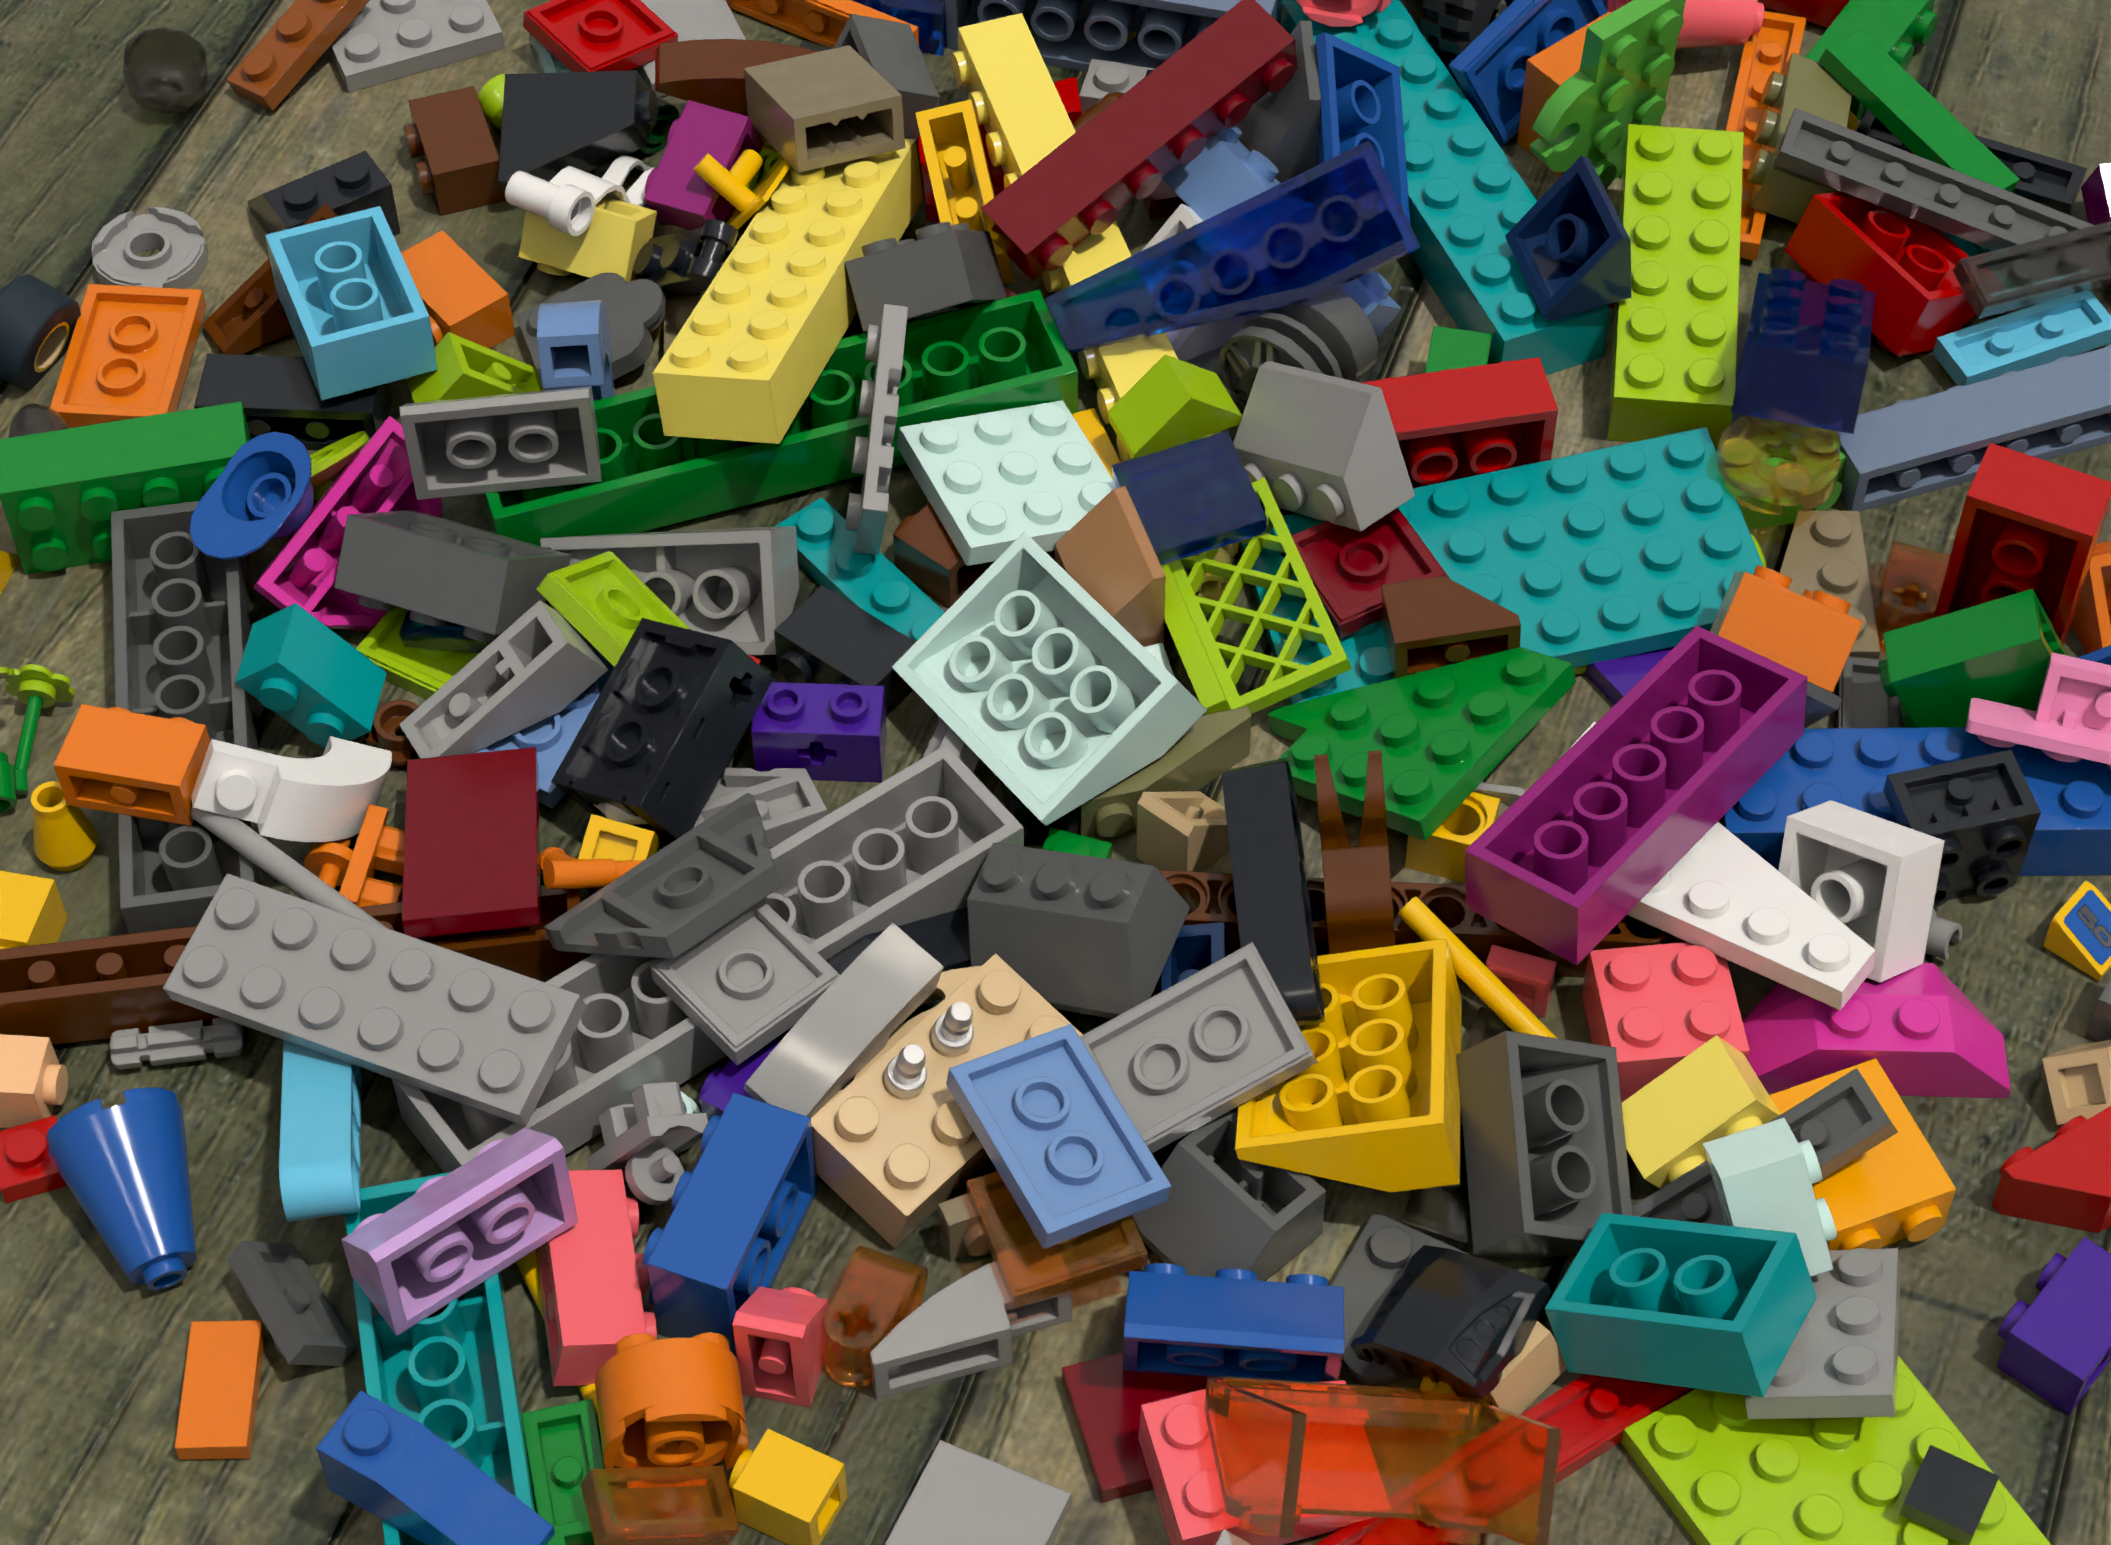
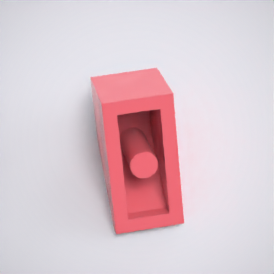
[732,1286,832,1408]

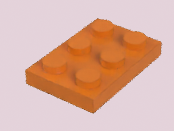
[48,284,206,428]

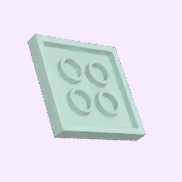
[896,400,1118,566]

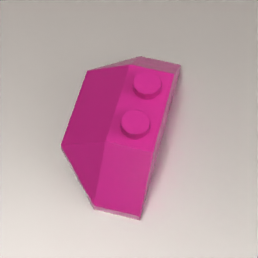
[253,416,443,631]
[1742,963,2011,1098]

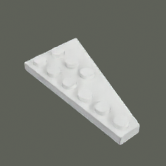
[1571,722,1875,1010]

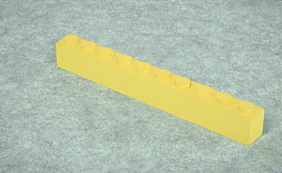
[951,13,1213,490]

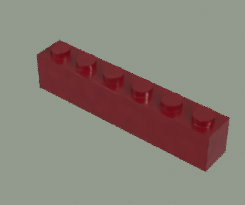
[981,0,1298,281]

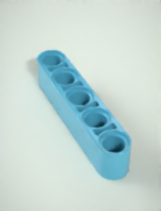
[279,1040,361,1222]

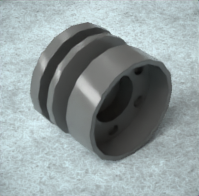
[1219,275,1378,410]

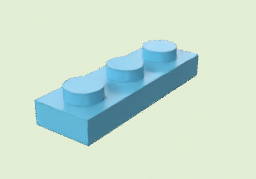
[1933,288,2111,386]

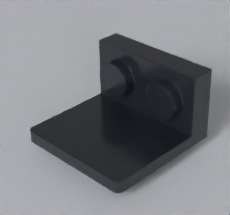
[1883,750,2041,908]

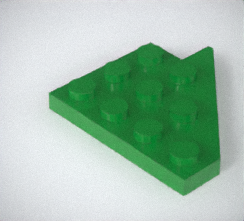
[1267,647,1576,841]

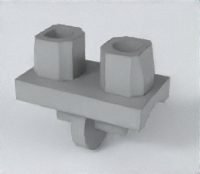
[587,1082,708,1206]

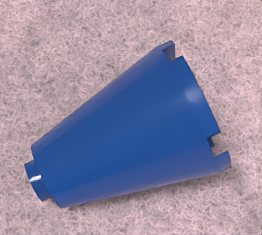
[46,1087,197,1290]

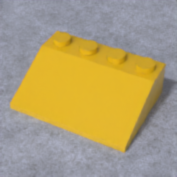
[1235,939,1462,1193]

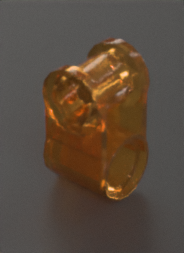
[1876,540,1951,653]
[823,1245,928,1387]

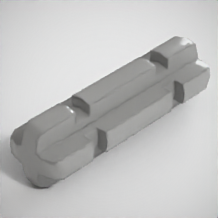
[109,1018,245,1070]

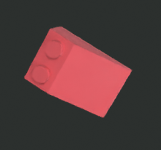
[1138,1380,1389,1545]

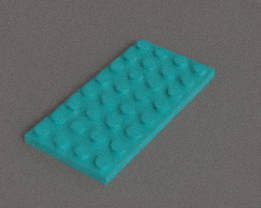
[1237,427,1764,705]

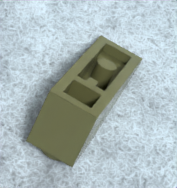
[1078,707,1252,838]

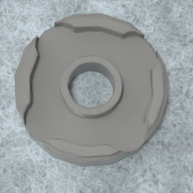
[91,207,208,289]

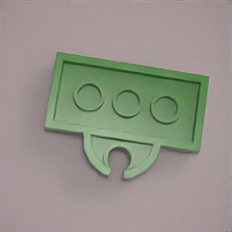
[1530,0,1686,189]

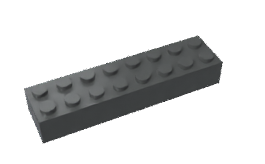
[111,501,265,934]

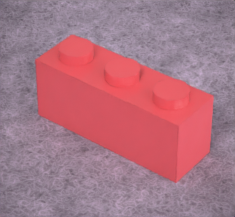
[535,1169,657,1386]

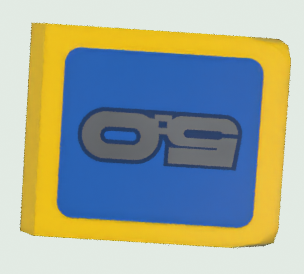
[2043,880,2111,981]

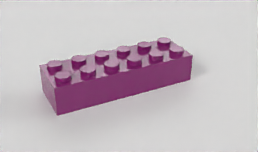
[1465,626,1808,965]

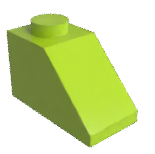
[406,332,544,403]

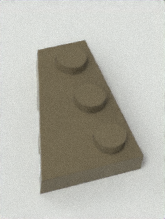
[1780,510,1881,659]

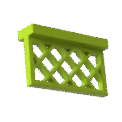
[1141,477,1352,715]

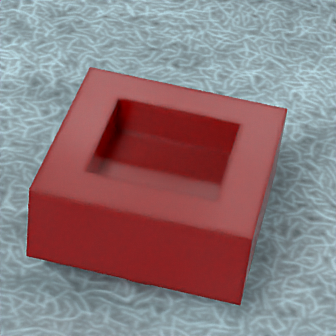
[0,1115,67,1204]

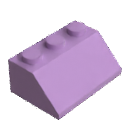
[341,1127,578,1336]

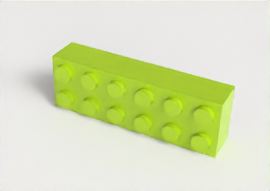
[1607,124,1744,449]

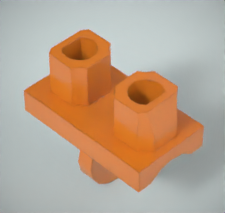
[303,804,405,907]

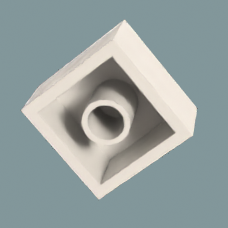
[1778,800,1945,983]

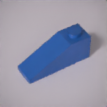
[316,1390,555,1545]

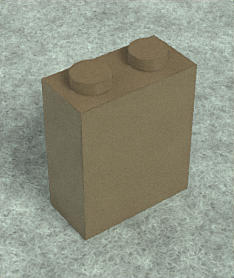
[744,45,905,173]

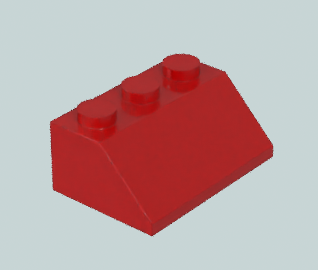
[1784,191,2004,356]

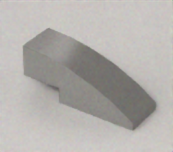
[744,923,944,1118]
[870,1244,1072,1399]

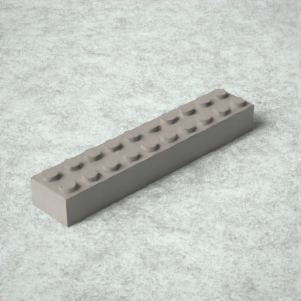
[392,745,1024,1173]

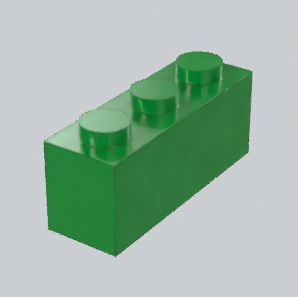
[1805,0,1938,121]

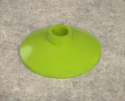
[310,431,369,501]

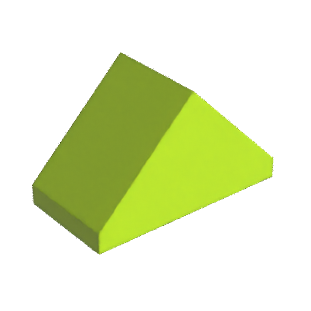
[1107,354,1242,463]

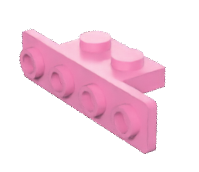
[1966,652,2111,769]

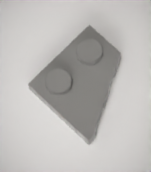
[692,768,828,847]

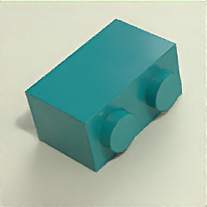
[235,603,387,749]

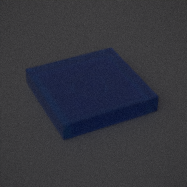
[1111,431,1268,565]

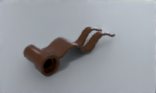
[1314,750,1395,954]

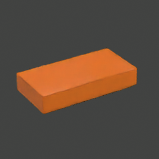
[175,1320,266,1460]

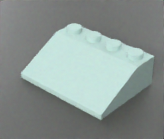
[892,531,1207,826]

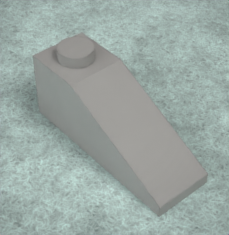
[399,600,608,758]

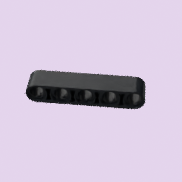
[1222,758,1325,1026]

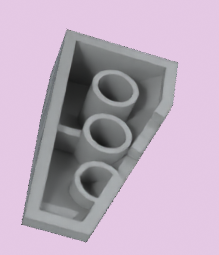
[540,526,799,655]

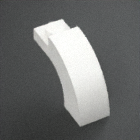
[191,736,392,842]

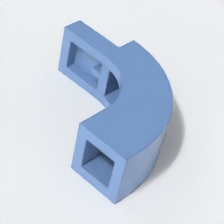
[537,300,615,401]

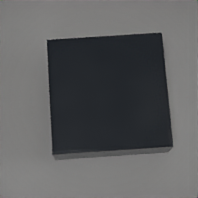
[1899,1445,2000,1545]

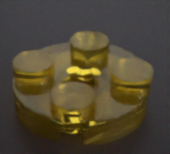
[1716,402,1841,515]

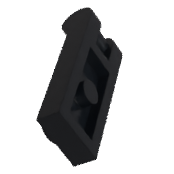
[634,219,739,298]

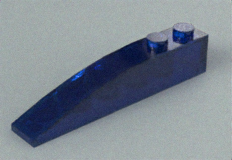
[1045,141,1420,353]

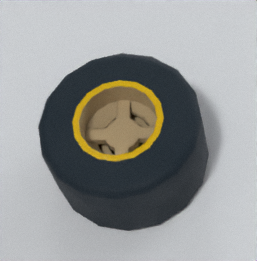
[0,274,81,391]

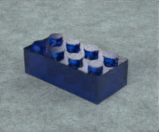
[1731,269,1876,434]

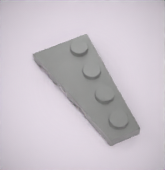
[845,304,908,555]

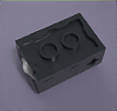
[551,618,773,841]

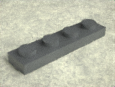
[1632,1068,1898,1225]

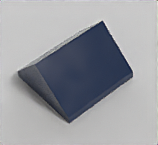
[1505,155,1631,321]

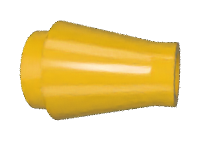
[31,781,98,872]

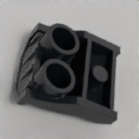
[1350,1245,1552,1401]

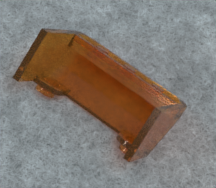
[1204,1377,1561,1545]

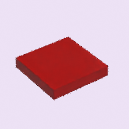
[523,0,678,72]

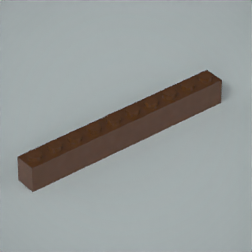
[0,885,589,1045]

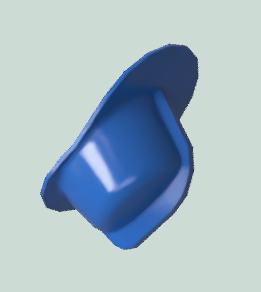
[190,432,313,560]

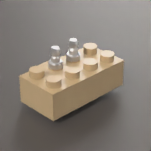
[811,954,1083,1249]

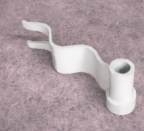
[505,155,654,236]

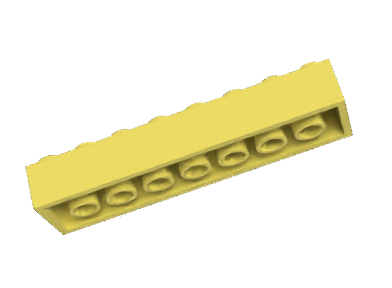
[653,139,924,444]

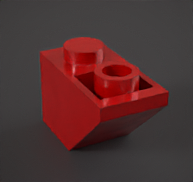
[1992,1106,2111,1233]

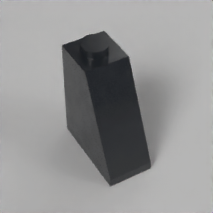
[498,70,658,190]

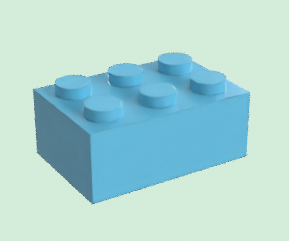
[265,206,438,400]

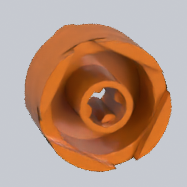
[595,1332,749,1488]

